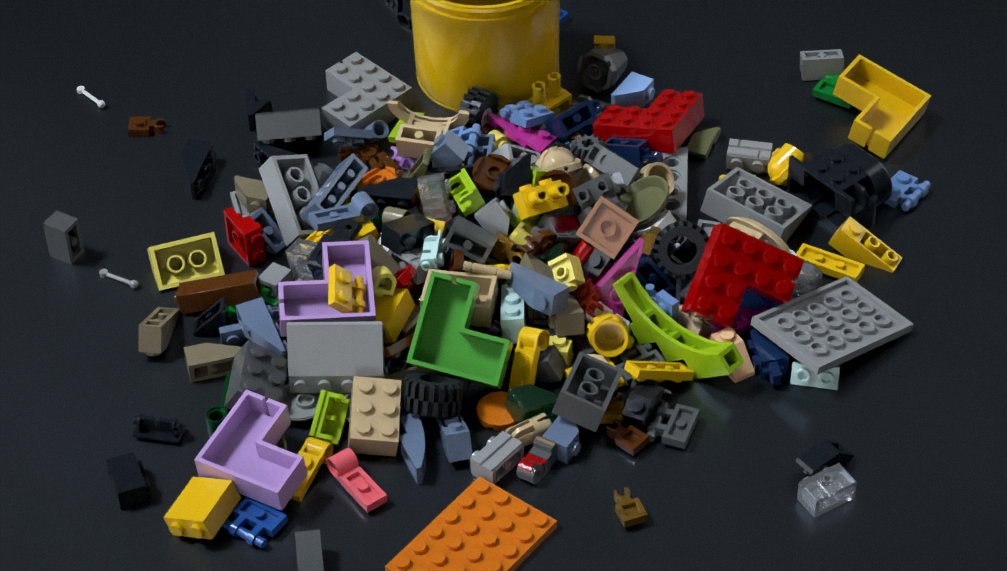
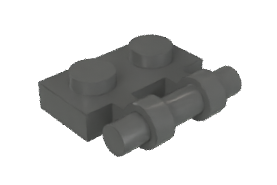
[610,343,666,387]
[646,402,700,449]

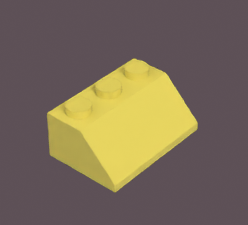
[147,232,225,291]

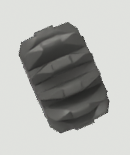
[570,134,606,167]

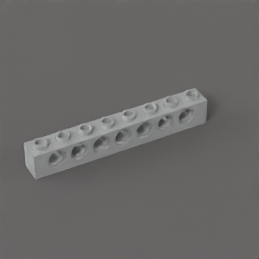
[662,147,688,281]

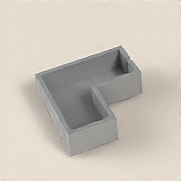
[322,52,413,146]

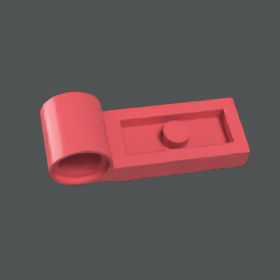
[326,448,388,513]

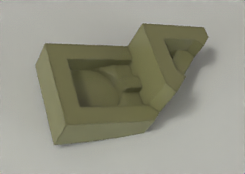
[687,127,721,159]

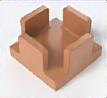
[576,196,639,259]

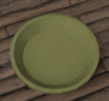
[620,175,670,226]

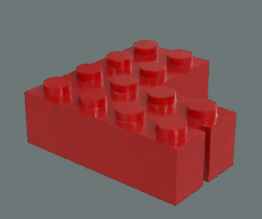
[592,89,705,153]
[681,223,805,329]

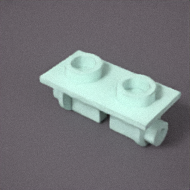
[420,229,447,271]
[790,361,840,390]

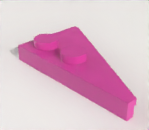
[487,113,557,155]
[586,237,645,317]

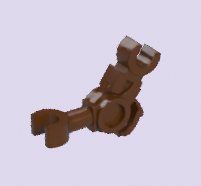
[338,143,384,170]

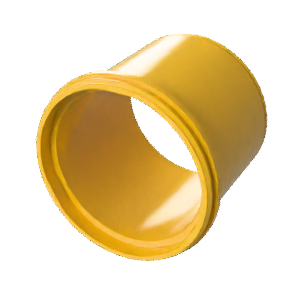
[410,0,560,115]

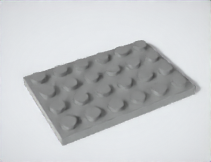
[750,276,914,375]

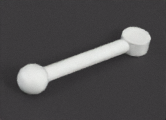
[77,86,105,108]

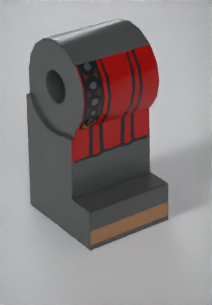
[516,436,557,484]

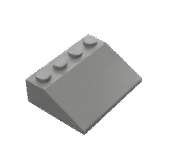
[700,167,812,243]
[286,321,386,393]

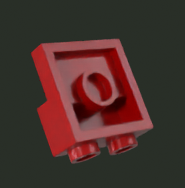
[223,207,266,267]

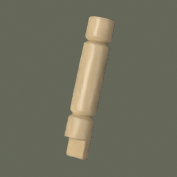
[463,261,512,280]

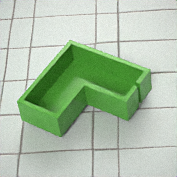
[406,271,513,389]

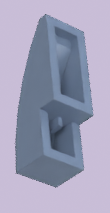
[399,413,426,485]

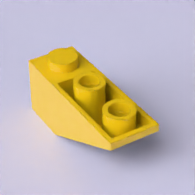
[828,217,903,273]

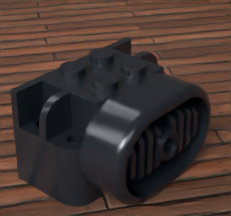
[787,142,893,232]

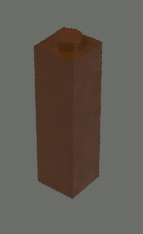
[174,270,264,314]

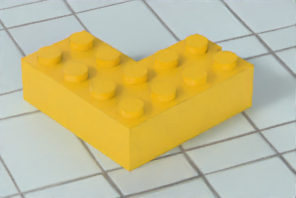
[833,54,931,159]

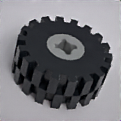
[456,86,500,134]

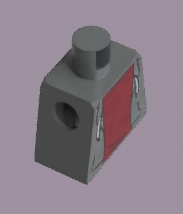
[532,206,587,253]

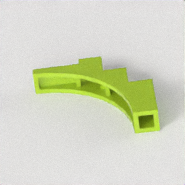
[612,272,744,379]

